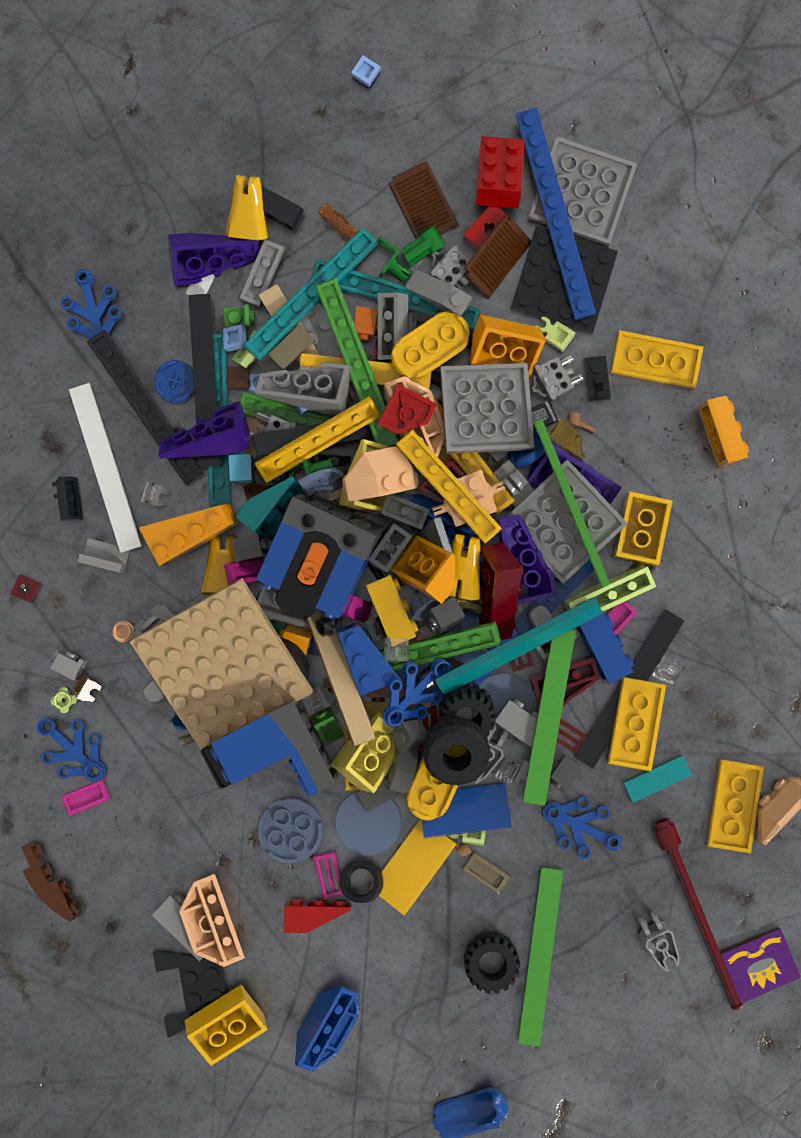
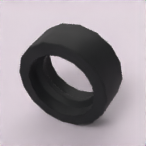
[340,861,383,903]

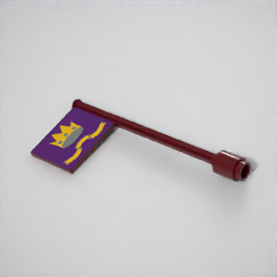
[653,818,801,1010]

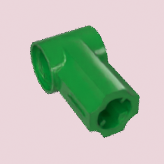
[400,225,446,266]

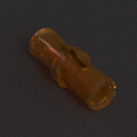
[319,202,359,241]

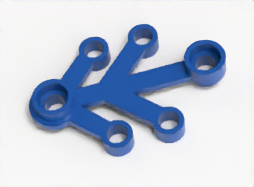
[61,269,122,340]
[382,658,451,726]
[36,718,106,782]
[543,796,622,859]

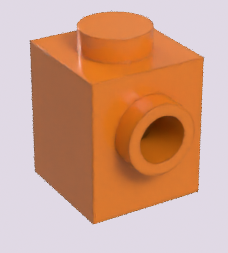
[354,306,378,341]

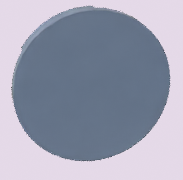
[471,673,537,739]
[335,790,401,856]
[257,797,323,864]

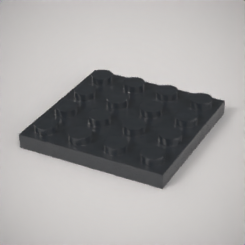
[510,226,618,334]

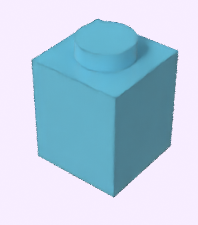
[229,451,254,484]

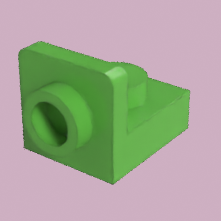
[224,304,255,330]
[311,707,344,746]

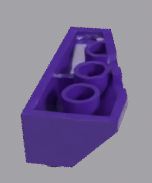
[168,233,258,286]
[158,401,250,459]
[527,441,622,504]
[498,514,557,604]

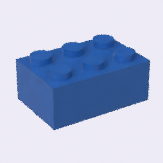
[576,613,634,684]

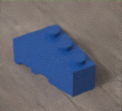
[336,622,402,696]

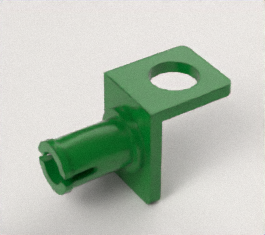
[377,236,412,282]
[288,458,334,478]

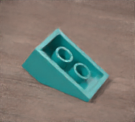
[236,477,306,541]

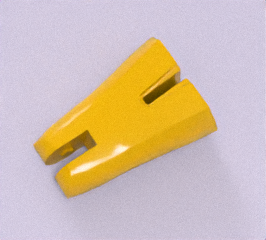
[225,175,268,240]
[449,534,481,601]
[201,535,237,595]

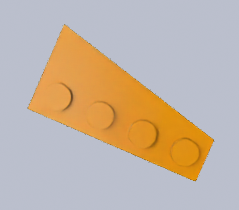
[139,504,240,566]

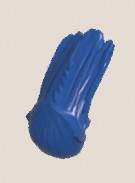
[433,1087,509,1138]

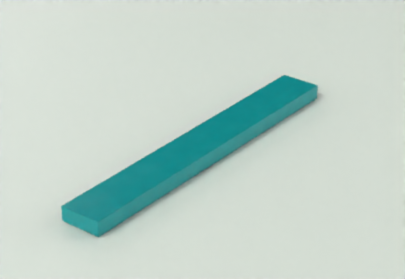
[243,228,378,361]
[310,259,481,331]
[208,334,232,506]
[435,597,603,695]

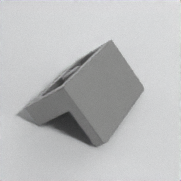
[78,539,130,574]

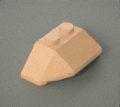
[384,376,445,457]
[342,446,420,502]
[756,777,801,846]
[179,874,245,967]

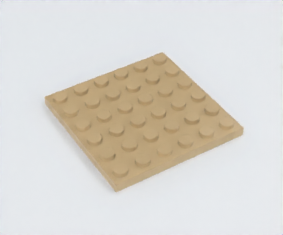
[130,578,313,751]

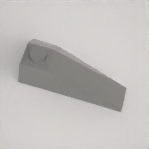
[255,363,350,415]

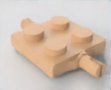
[432,470,505,527]

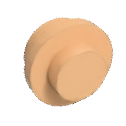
[112,621,135,642]

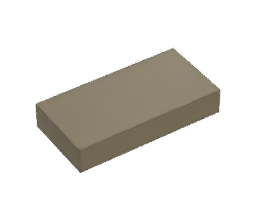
[268,324,315,370]
[462,851,510,894]

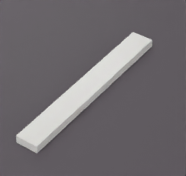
[69,383,142,553]

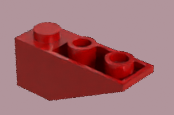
[284,899,351,933]

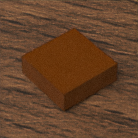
[227,366,250,389]

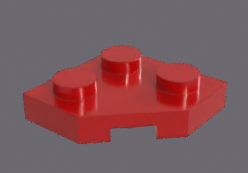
[377,384,437,434]

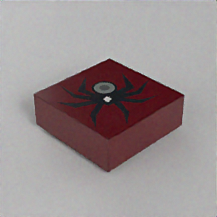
[10,574,41,603]

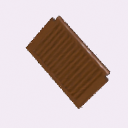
[389,161,459,239]
[464,216,531,299]

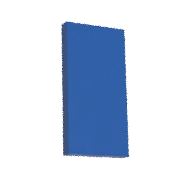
[422,783,512,838]

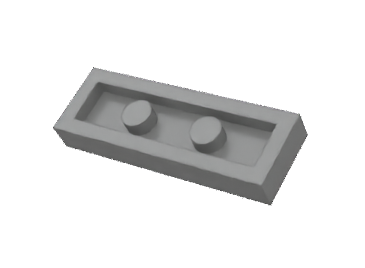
[240,239,285,308]

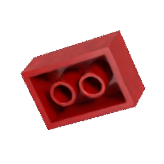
[476,136,524,208]

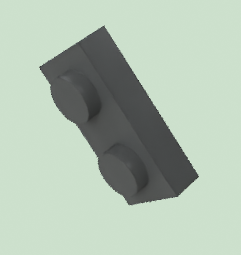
[380,494,430,531]

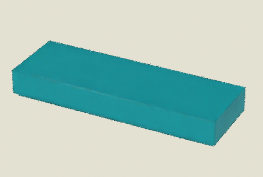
[623,755,692,803]

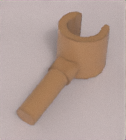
[567,412,596,433]
[450,838,472,857]

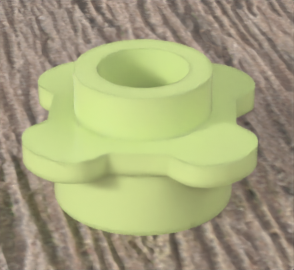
[51,687,77,713]

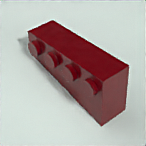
[479,542,523,640]

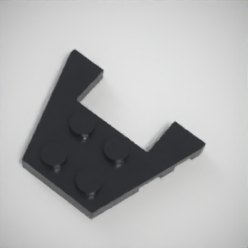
[153,950,228,1038]

